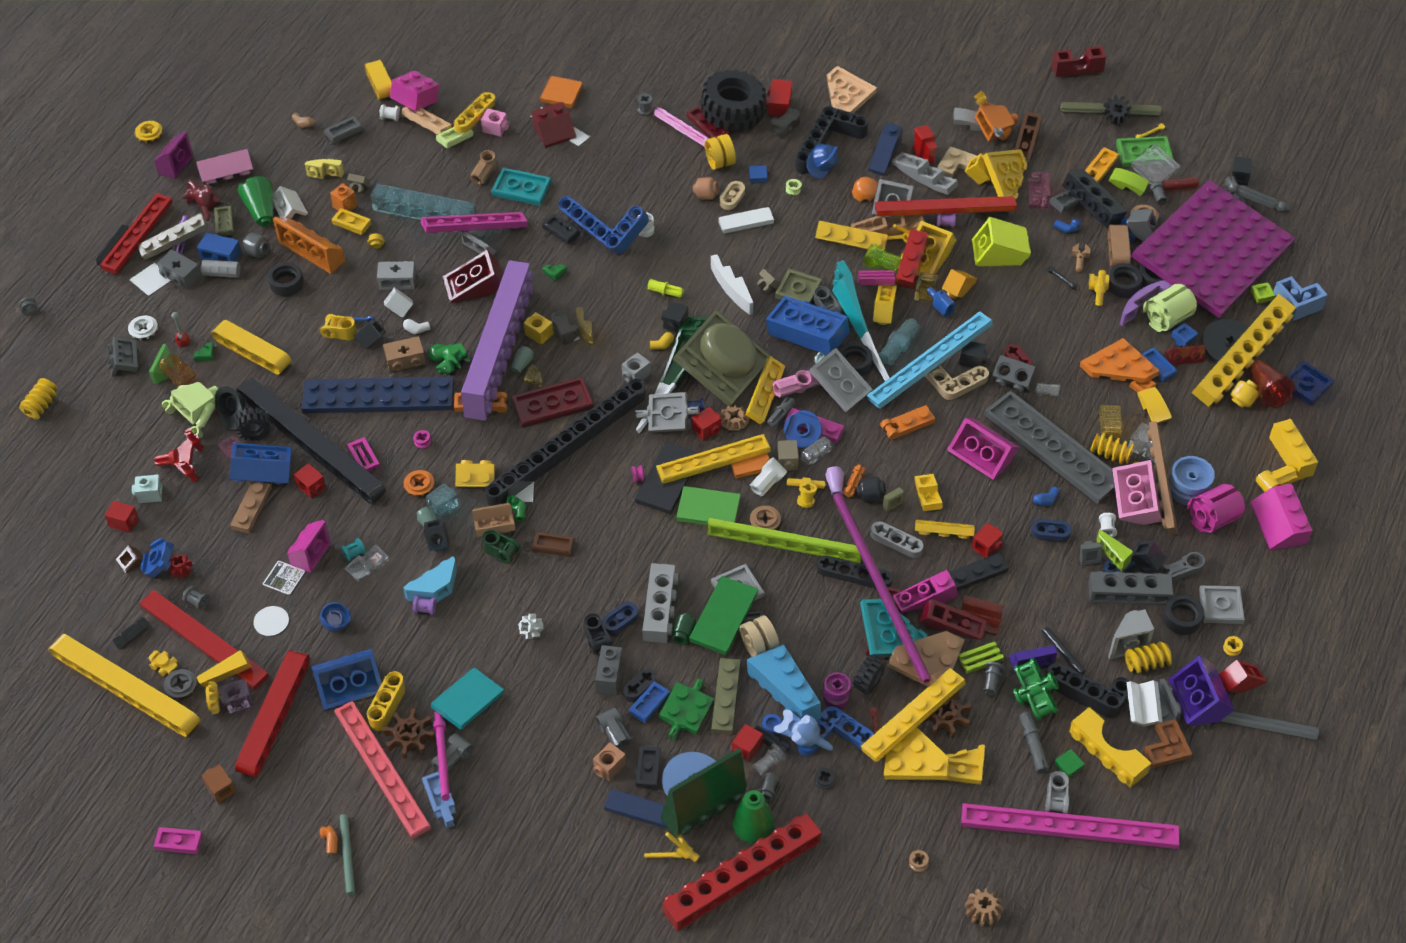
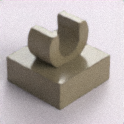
[347,173,370,194]
[757,269,780,293]

